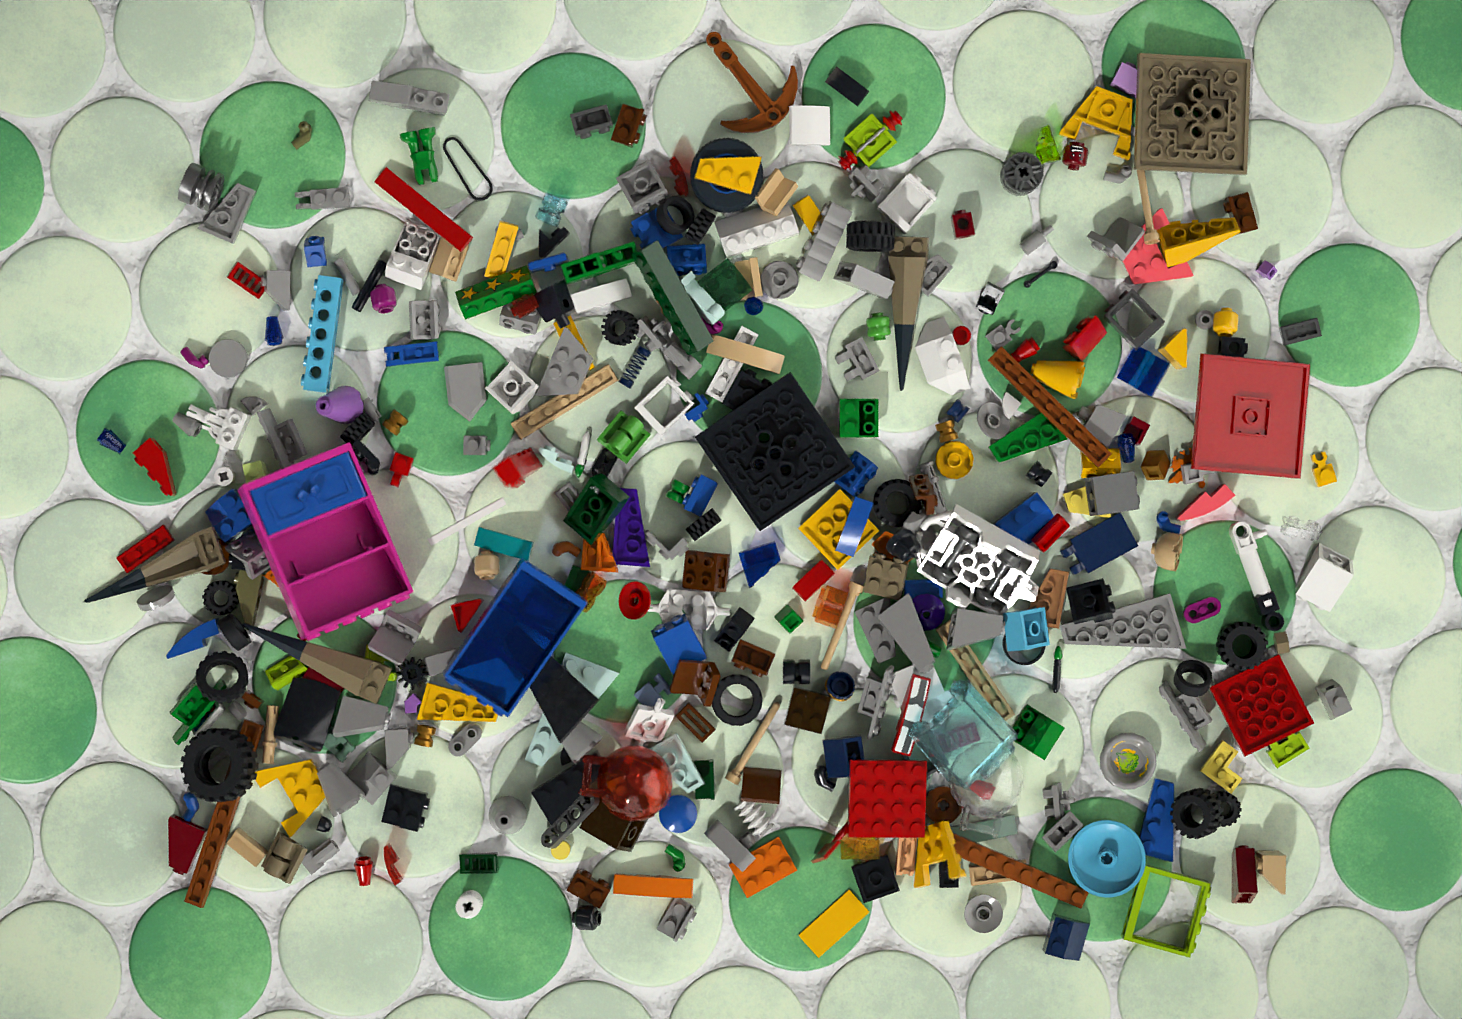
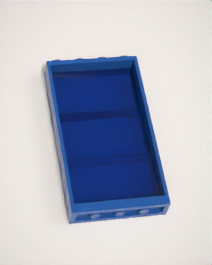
[443,557,587,717]

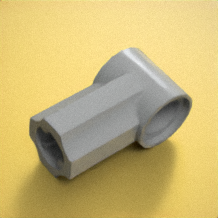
[663,341,702,380]
[301,838,340,875]

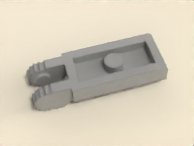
[295,187,350,210]

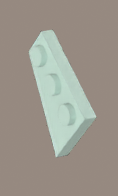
[643,733,705,793]

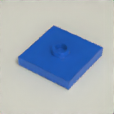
[528,253,569,273]

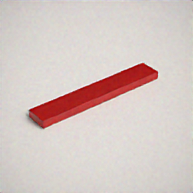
[374,167,473,252]

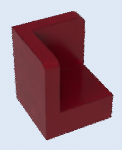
[1121,416,1150,446]

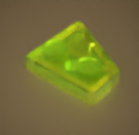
[1035,125,1061,164]

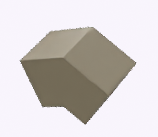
[1273,631,1290,654]

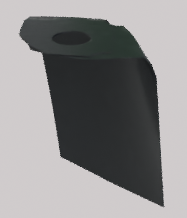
[274,677,340,752]

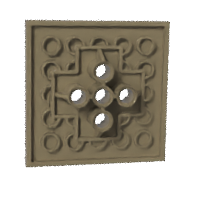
[1134,53,1251,175]

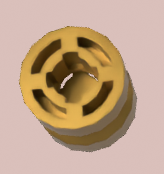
[382,409,409,436]
[935,420,959,443]
[414,724,436,747]

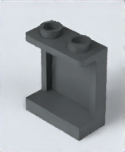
[1084,471,1140,516]

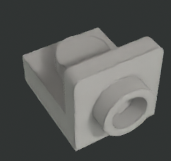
[463,436,491,455]

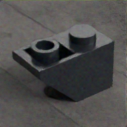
[714,607,755,652]

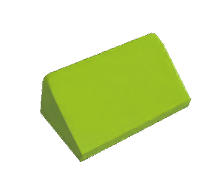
[265,656,308,691]

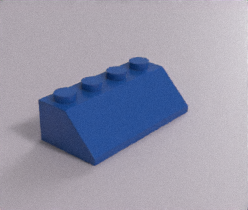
[978,492,1054,545]

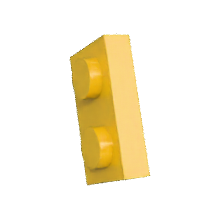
[1080,448,1121,478]

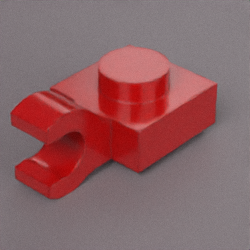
[390,452,414,488]

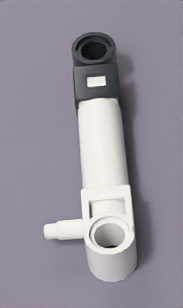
[1229,522,1284,631]

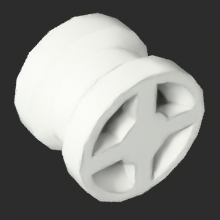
[214,467,236,486]

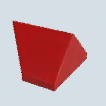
[451,598,484,633]

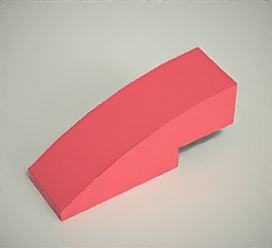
[1175,484,1235,521]

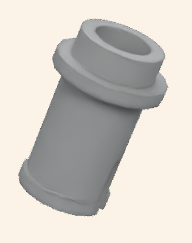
[363,397,382,421]

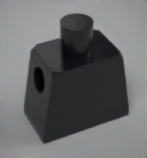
[529,279,574,329]

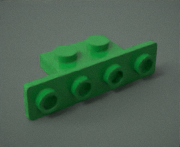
[170,679,227,745]

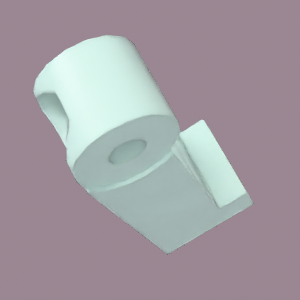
[680,271,724,324]

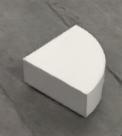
[1002,392,1022,419]

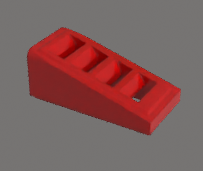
[226,261,265,299]

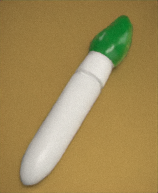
[575,431,590,478]

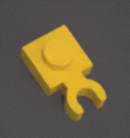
[1311,451,1337,487]

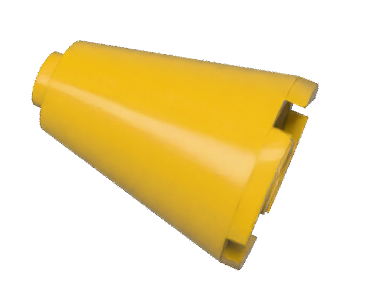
[1030,360,1085,399]

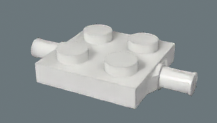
[624,698,674,750]

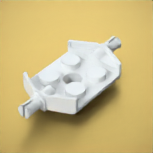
[648,589,730,630]

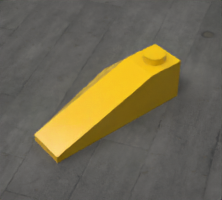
[1156,217,1240,267]

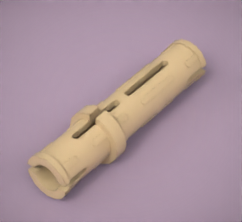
[262,705,279,764]

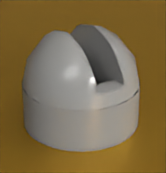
[739,831,755,848]

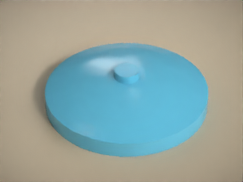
[1068,820,1146,898]

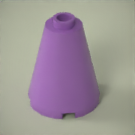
[316,386,364,424]

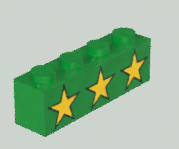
[455,265,537,320]

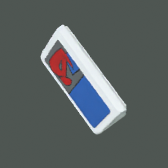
[192,701,226,737]

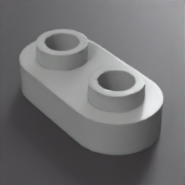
[448,723,482,756]

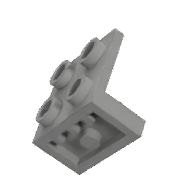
[225,528,271,580]

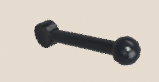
[1024,261,1057,288]

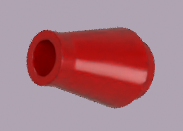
[1011,337,1040,363]
[354,856,373,886]

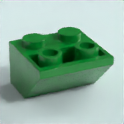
[839,399,879,438]
[1007,704,1065,760]

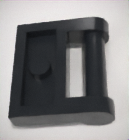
[352,439,380,475]

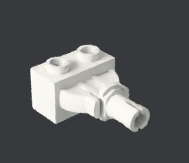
[186,404,252,451]

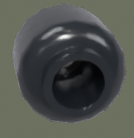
[572,905,602,931]

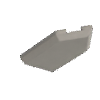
[444,362,487,422]

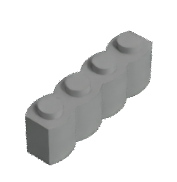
[796,201,852,282]

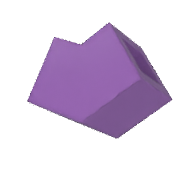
[1255,260,1277,280]
[404,693,422,713]

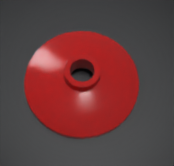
[619,581,651,620]

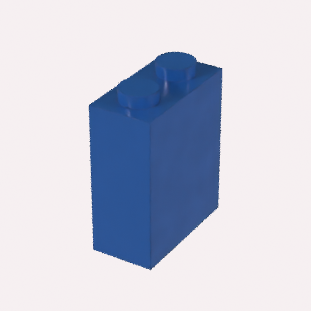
[651,614,707,675]

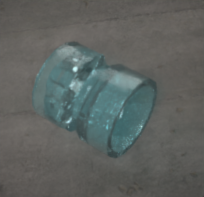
[535,193,568,227]

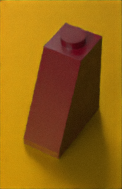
[168,814,208,875]
[1232,845,1258,903]

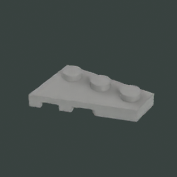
[197,183,256,244]

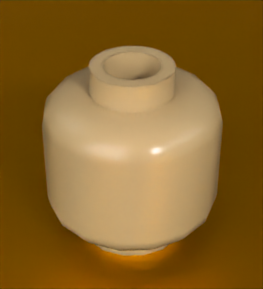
[474,551,500,580]

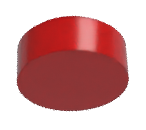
[952,326,971,345]

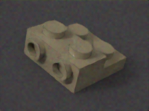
[863,552,909,600]

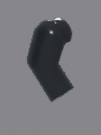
[814,765,836,792]

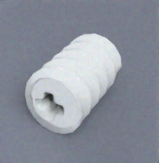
[734,801,775,836]
[456,890,483,918]

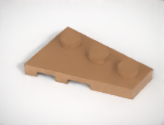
[1028,569,1069,629]

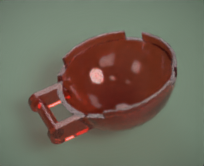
[579,745,673,821]

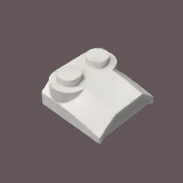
[485,360,539,414]

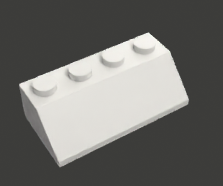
[714,202,799,259]

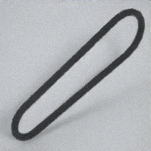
[443,137,493,201]

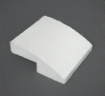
[789,106,830,146]

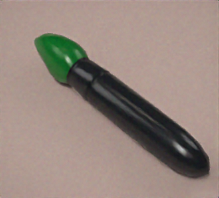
[1052,646,1062,693]

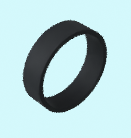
[1002,635,1046,665]

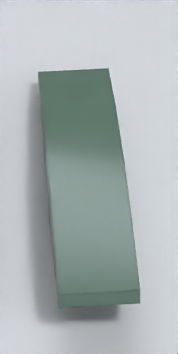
[951,815,1018,842]

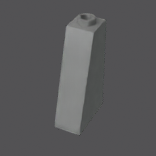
[877,594,935,673]

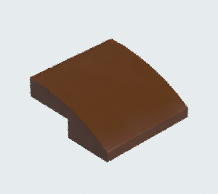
[741,767,782,804]

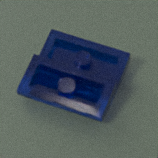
[1117,347,1171,398]

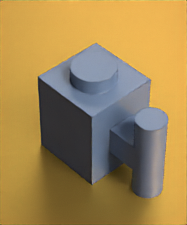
[634,673,671,706]

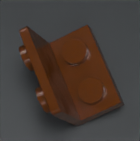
[682,550,730,592]
[669,660,721,707]

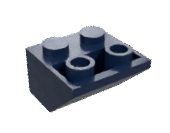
[822,735,865,778]

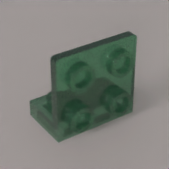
[697,258,753,312]

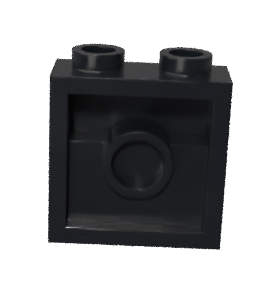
[722,368,772,410]
[1066,578,1116,624]
[381,784,430,832]

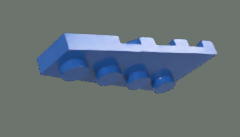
[1139,778,1174,862]

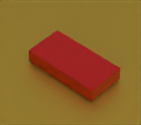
[1031,513,1070,553]

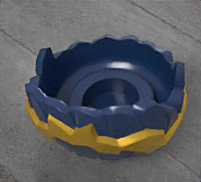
[825,671,855,702]

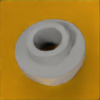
[1195,310,1214,329]

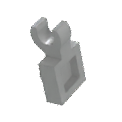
[1181,463,1216,484]

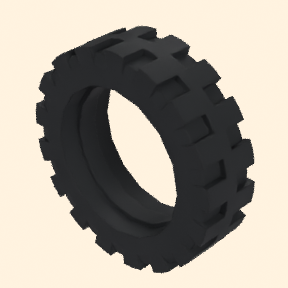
[196,651,249,704]
[712,674,762,726]

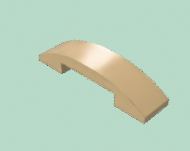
[706,334,785,374]

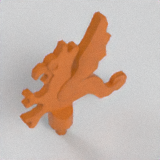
[1168,448,1205,488]

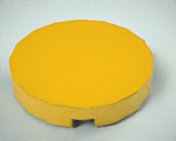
[935,441,974,479]

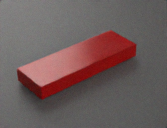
[116,525,175,573]

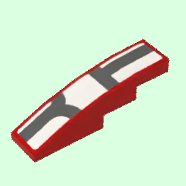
[891,674,931,756]

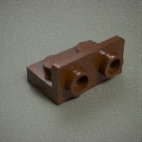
[611,104,647,148]
[1223,192,1258,235]
[566,869,611,909]

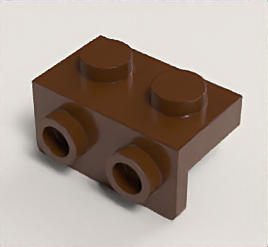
[909,474,938,515]
[731,639,775,678]

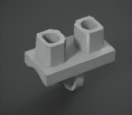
[848,165,884,202]
[635,316,668,352]
[1042,783,1075,820]

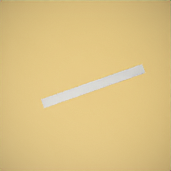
[428,498,506,546]

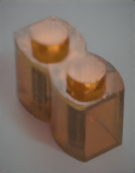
[573,571,606,613]
[812,585,848,629]

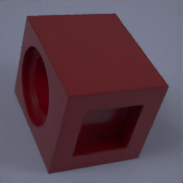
[951,210,975,240]

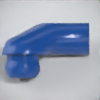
[1156,511,1181,534]
[182,792,199,822]

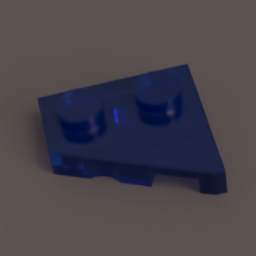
[738,541,781,588]

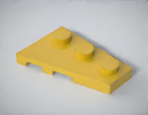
[695,157,762,195]

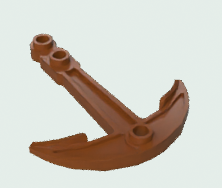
[706,32,798,133]

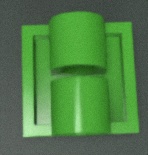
[597,410,651,464]

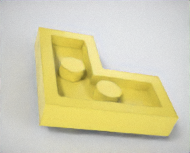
[1199,740,1243,794]

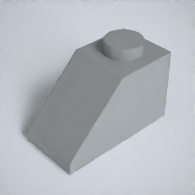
[261,270,290,311]
[385,728,414,769]

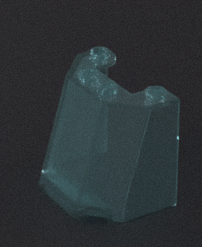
[908,680,1018,789]

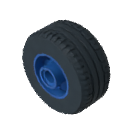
[690,138,763,213]

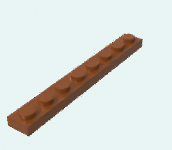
[988,346,1112,468]
[952,832,1088,909]

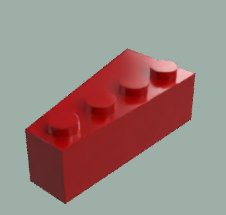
[493,447,543,488]

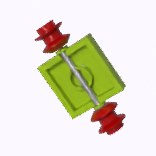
[838,110,903,171]

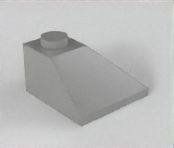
[347,751,397,805]

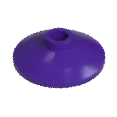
[912,593,945,631]

